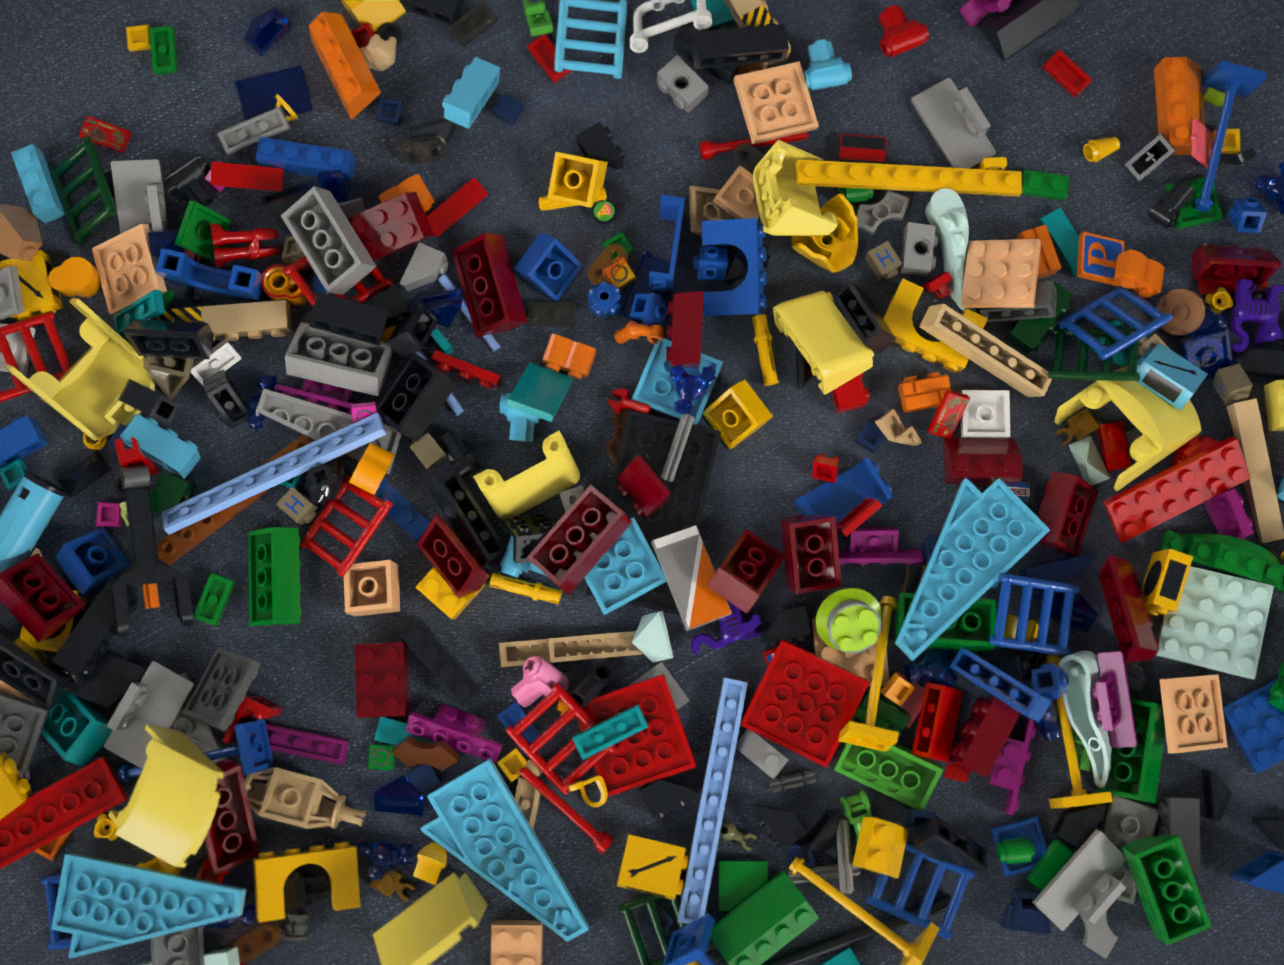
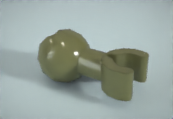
[719,822,757,851]

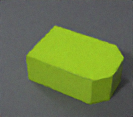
[1203,87,1225,106]

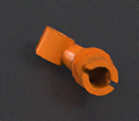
[614,321,665,344]

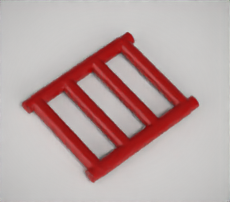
[282,256,393,306]
[0,311,72,402]
[299,474,393,577]
[505,683,618,795]

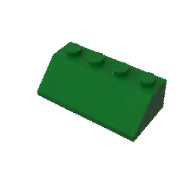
[248,527,302,627]
[894,593,996,653]
[1097,699,1166,803]
[1121,835,1212,946]
[710,870,819,965]

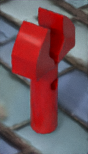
[607,388,650,414]

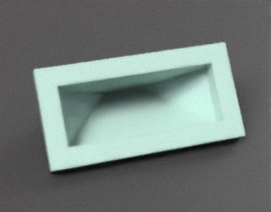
[1069,436,1110,486]
[632,611,673,662]

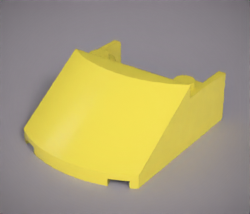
[5,298,156,441]
[1054,366,1201,492]
[108,724,224,867]
[373,873,488,965]

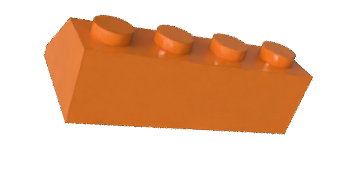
[309,11,381,119]
[1154,57,1205,155]

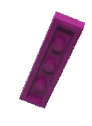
[266,723,350,765]

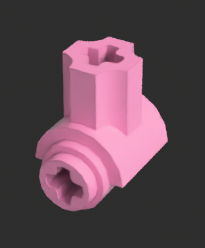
[511,656,569,708]

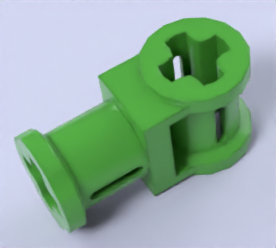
[840,790,873,843]

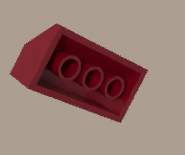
[452,233,528,338]
[527,485,633,595]
[1097,556,1159,663]
[204,758,260,876]

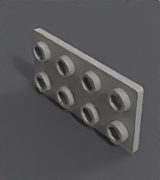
[911,78,996,169]
[111,159,171,254]
[104,661,195,769]
[1033,829,1126,931]

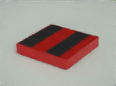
[838,134,887,164]

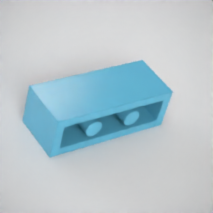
[442,57,500,129]
[11,144,66,223]
[120,414,201,480]

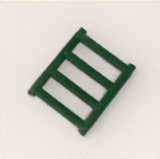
[50,136,118,245]
[1048,328,1140,382]
[617,880,717,965]

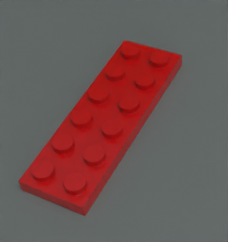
[1103,436,1251,543]
[0,756,128,870]

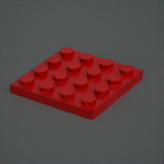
[740,638,870,768]
[577,673,697,797]

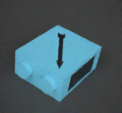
[1136,342,1208,411]

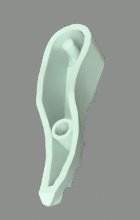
[925,188,979,314]
[1059,650,1112,788]

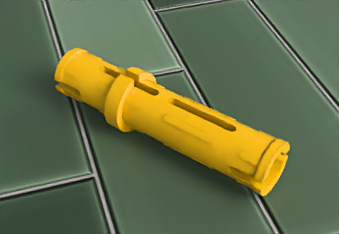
[752,314,779,386]
[489,572,562,605]

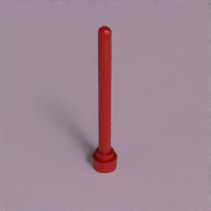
[700,132,809,160]
[519,767,614,854]

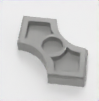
[855,191,910,235]
[1079,910,1118,959]

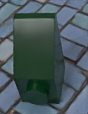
[151,471,195,519]

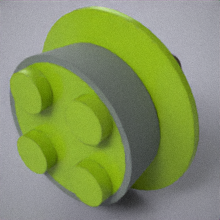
[816,588,882,654]

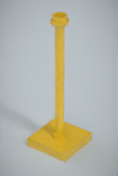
[838,596,899,752]
[1045,654,1113,809]
[789,856,940,965]

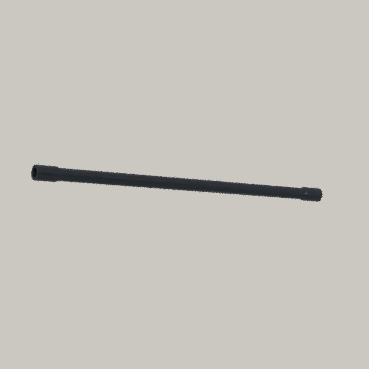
[761,894,951,965]

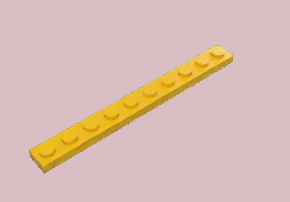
[796,160,1022,196]

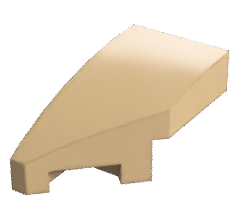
[875,409,922,446]

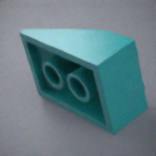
[41,692,112,767]

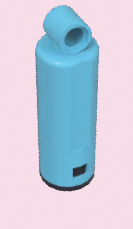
[0,472,67,573]

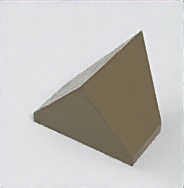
[143,356,194,400]

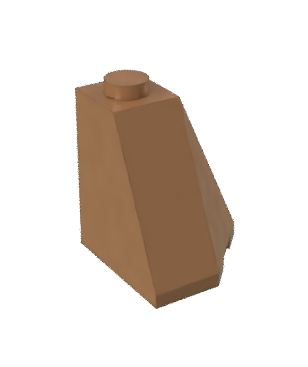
[0,203,43,261]

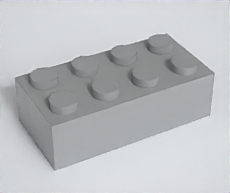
[281,187,377,295]
[285,322,393,396]

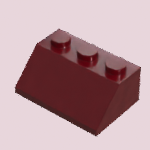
[1191,244,1281,285]
[666,291,703,369]
[943,438,1023,485]
[1037,472,1098,557]
[417,514,489,599]
[780,515,842,594]
[0,553,85,643]

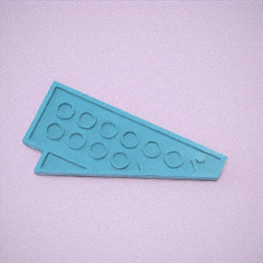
[895,478,1050,661]
[420,758,590,942]
[51,853,246,958]

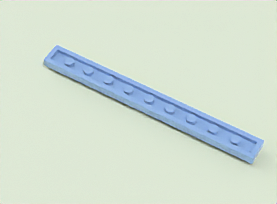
[161,412,386,534]
[677,678,748,924]

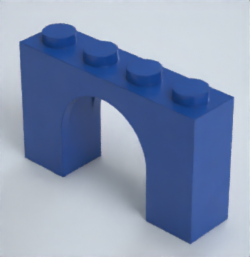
[702,218,767,316]
[156,248,264,302]

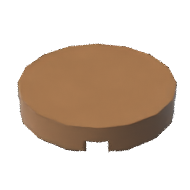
[1156,289,1205,335]

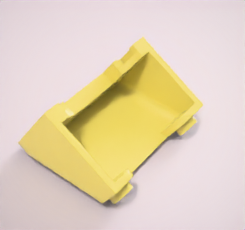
[753,140,838,236]
[773,290,874,395]
[473,431,580,520]

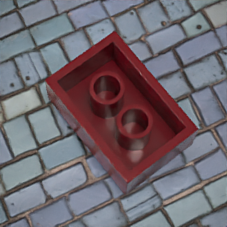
[348,192,434,262]
[707,529,785,613]
[355,642,410,718]
[949,697,1020,777]

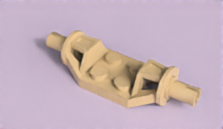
[244,767,366,829]

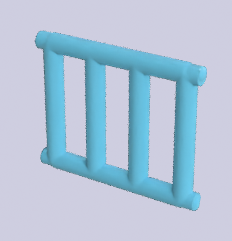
[554,0,627,79]

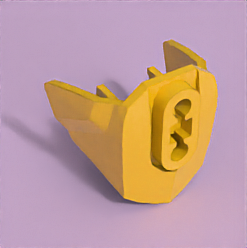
[791,194,858,273]

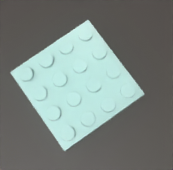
[1155,566,1274,680]

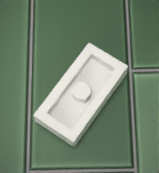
[191,339,242,386]

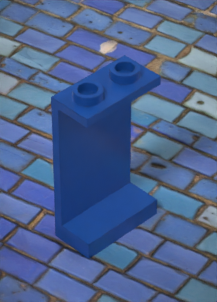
[649,195,685,294]
[793,457,893,524]

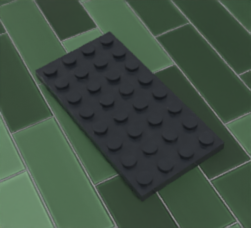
[586,410,721,616]

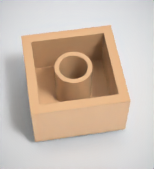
[344,560,401,617]
[491,920,543,965]

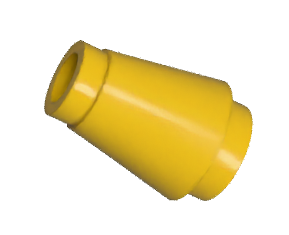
[1083,137,1120,162]

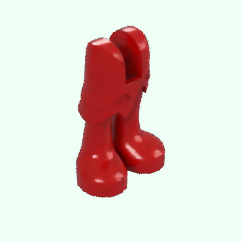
[210,223,280,268]

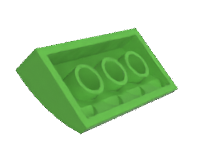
[834,743,943,811]

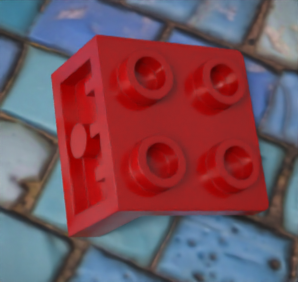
[223,695,283,744]

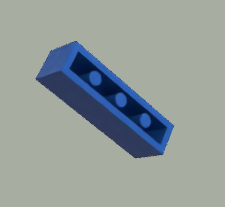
[255,137,356,182]
[0,415,49,468]
[950,647,1052,723]

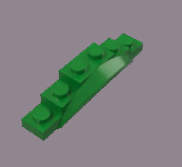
[1159,530,1284,593]

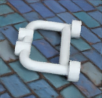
[630,0,712,53]

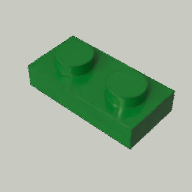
[149,26,178,75]
[1021,170,1070,201]
[193,573,235,626]

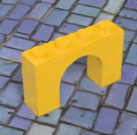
[883,279,988,373]
[253,841,361,922]

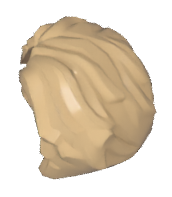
[360,34,397,71]

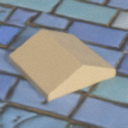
[689,186,732,236]

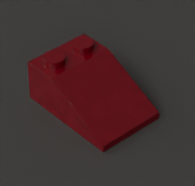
[617,455,670,518]

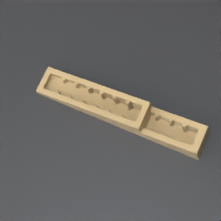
[1227,398,1284,544]
[498,631,643,667]

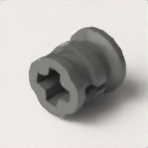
[284,912,309,941]

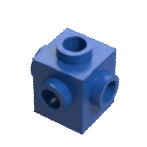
[1228,197,1267,233]
[693,246,728,281]
[588,281,622,319]
[630,293,668,326]
[1031,663,1069,700]

